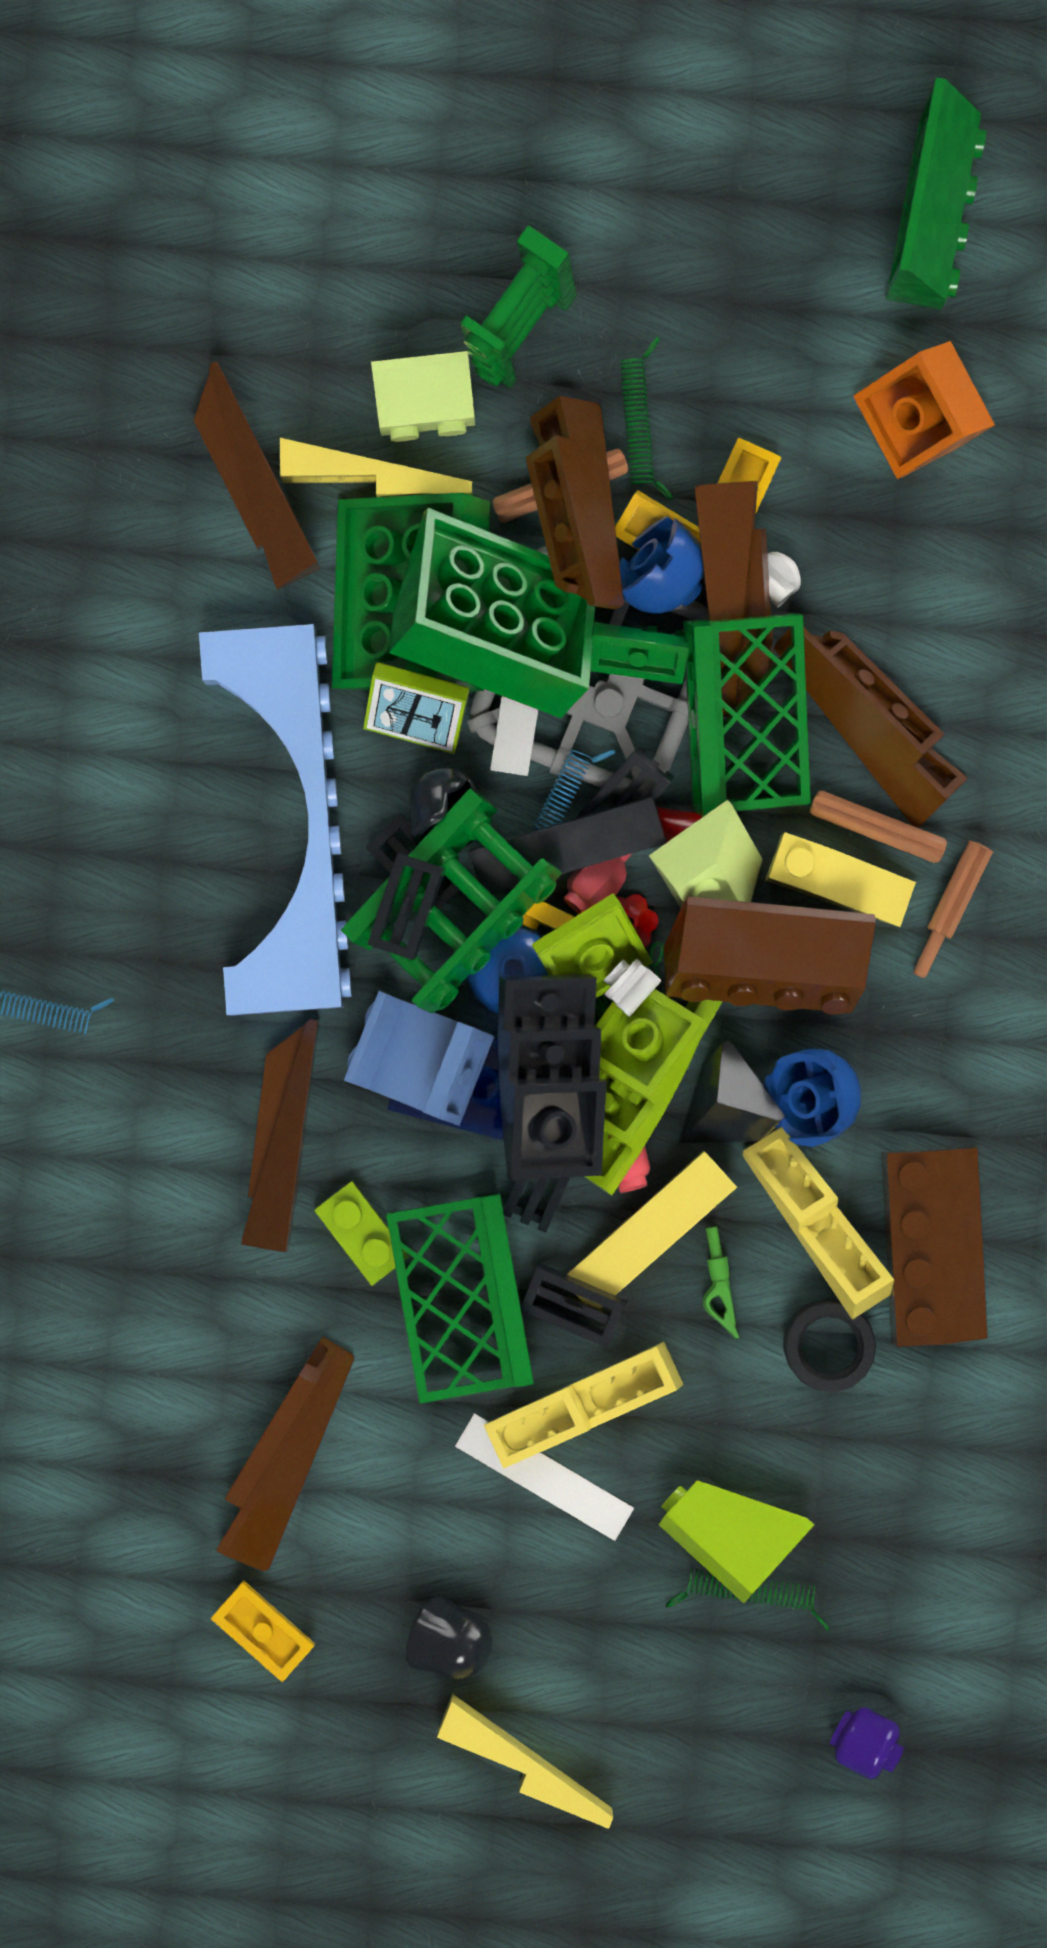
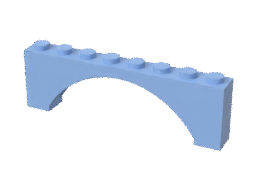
[199,624,352,1016]

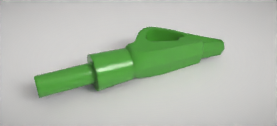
[703,1226,740,1339]

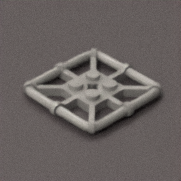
[467,546,709,799]

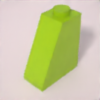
[659,1480,814,1603]

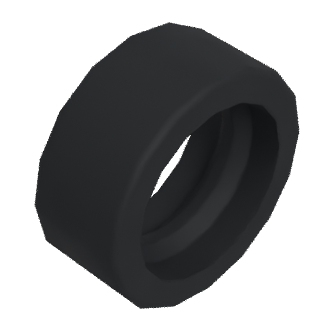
[783,1299,876,1393]

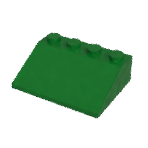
[885,77,987,310]
[332,493,490,692]
[389,508,595,718]

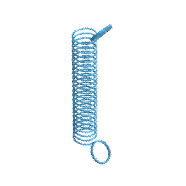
[532,750,615,830]
[0,990,114,1035]

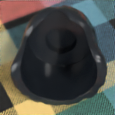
[409,768,477,847]
[406,1595,493,1679]

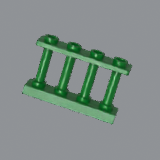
[460,225,577,388]
[341,789,562,1014]

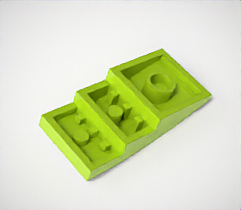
[583,989,707,1196]

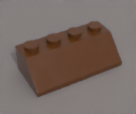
[663,896,876,1015]
[881,1148,988,1347]

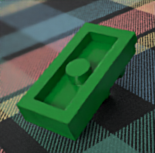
[590,622,689,684]

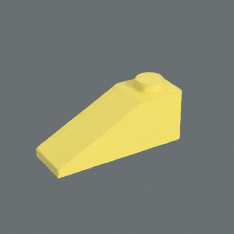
[765,832,916,927]

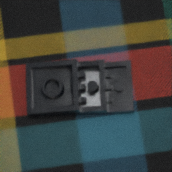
[498,974,606,1180]

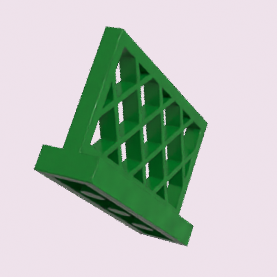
[683,613,811,817]
[386,1193,534,1404]

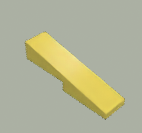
[280,438,472,497]
[743,1127,894,1320]
[567,1151,737,1309]
[484,1342,684,1469]
[437,1694,613,1829]

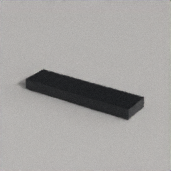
[469,795,667,894]

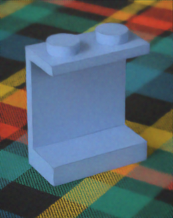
[344,991,494,1126]

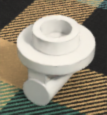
[768,552,801,608]
[604,958,661,1017]

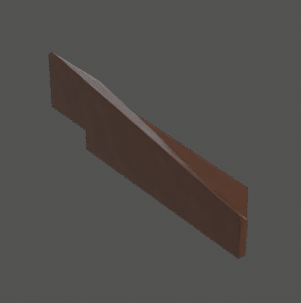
[193,361,320,590]
[525,396,624,609]
[695,481,774,717]
[774,627,968,828]
[241,1019,320,1252]
[216,1336,354,1571]

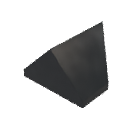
[678,1040,786,1143]

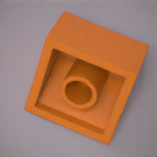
[853,341,995,479]

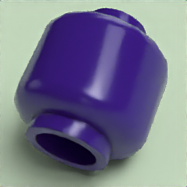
[830,1707,905,1780]

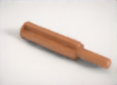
[913,840,994,978]

